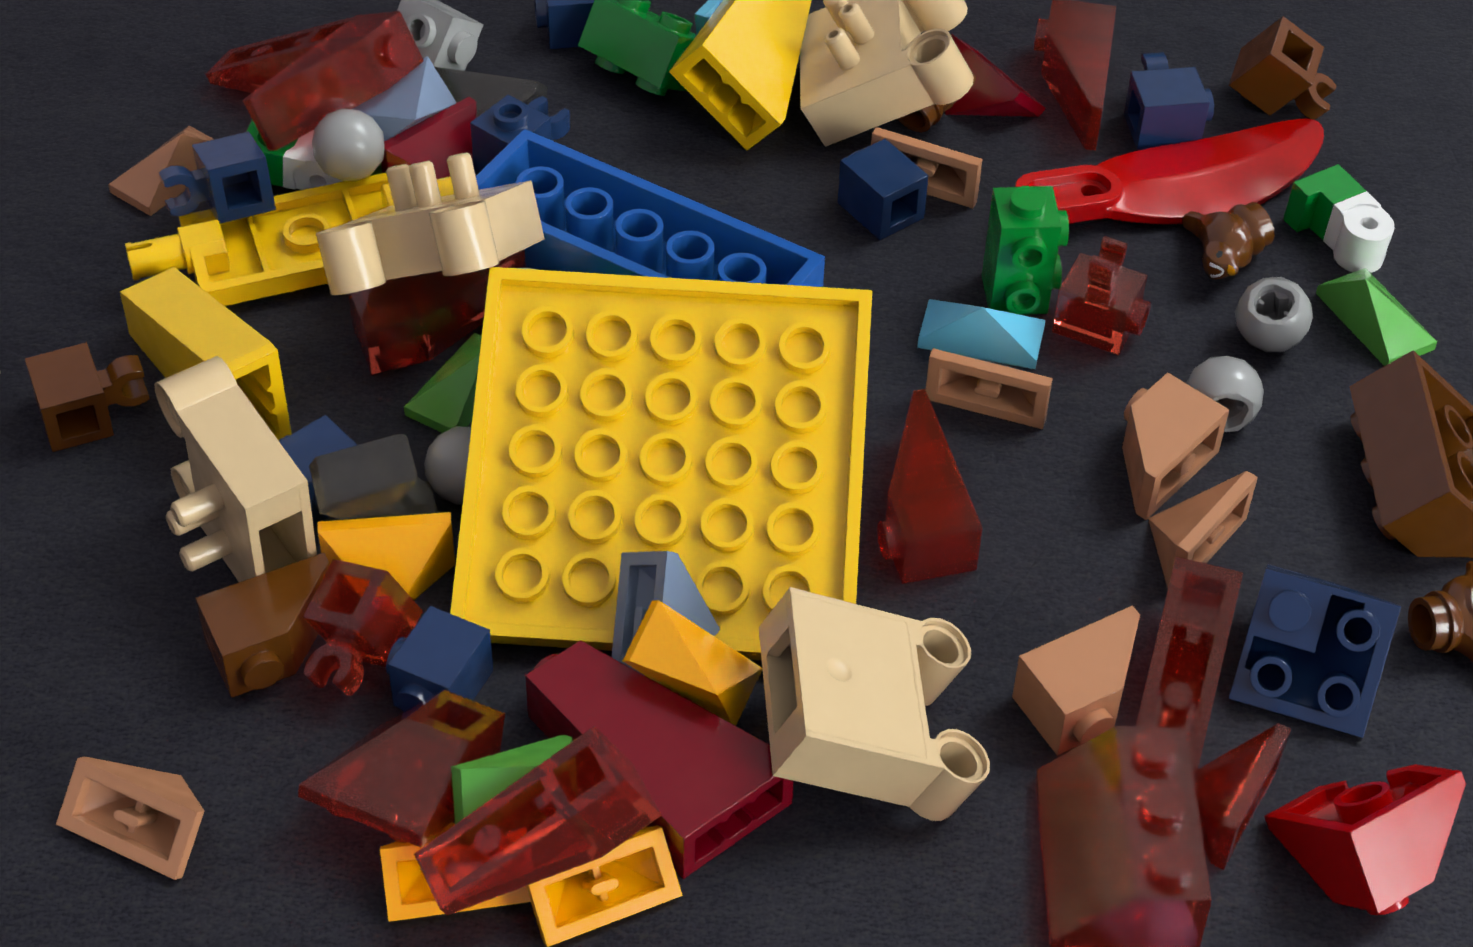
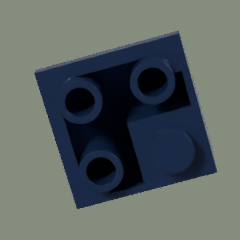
[1229,564,1401,738]

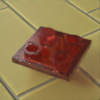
[298,690,505,848]

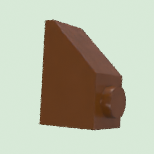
[195,552,336,698]

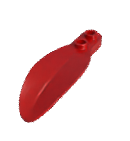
[1015,119,1324,224]

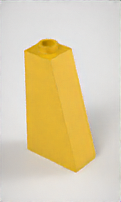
[669,0,812,150]
[120,267,292,440]

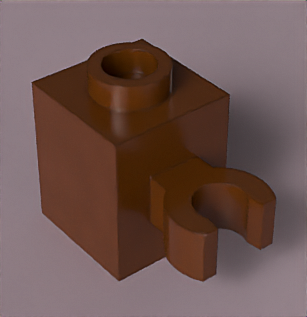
[1229,16,1337,120]
[25,342,150,452]

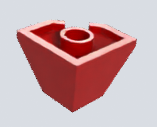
[1264,764,1466,915]

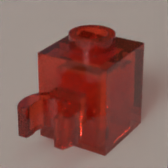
[1052,236,1151,355]
[303,559,423,696]

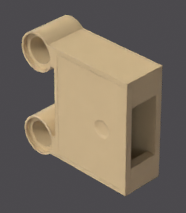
[800,0,974,147]
[316,152,545,295]
[154,356,317,582]
[759,587,990,821]

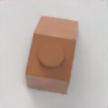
[1122,372,1229,520]
[1012,605,1140,756]

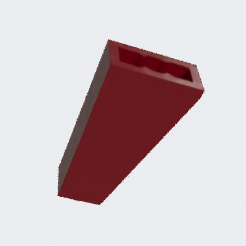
[525,640,794,879]

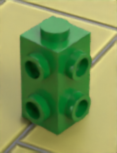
[578,0,696,96]
[982,186,1069,315]

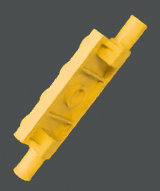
[125,173,454,306]

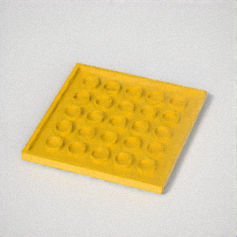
[450,267,872,661]

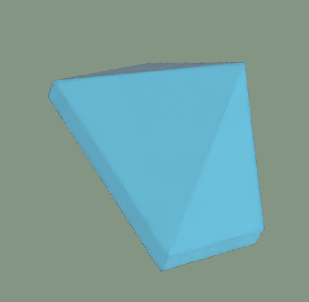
[917,299,1046,369]

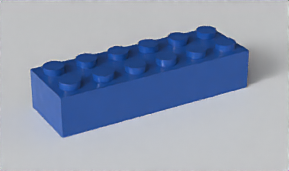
[476,129,825,287]

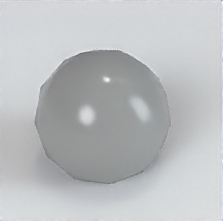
[312,108,385,181]
[1235,277,1313,352]
[1186,356,1264,432]
[424,426,471,505]

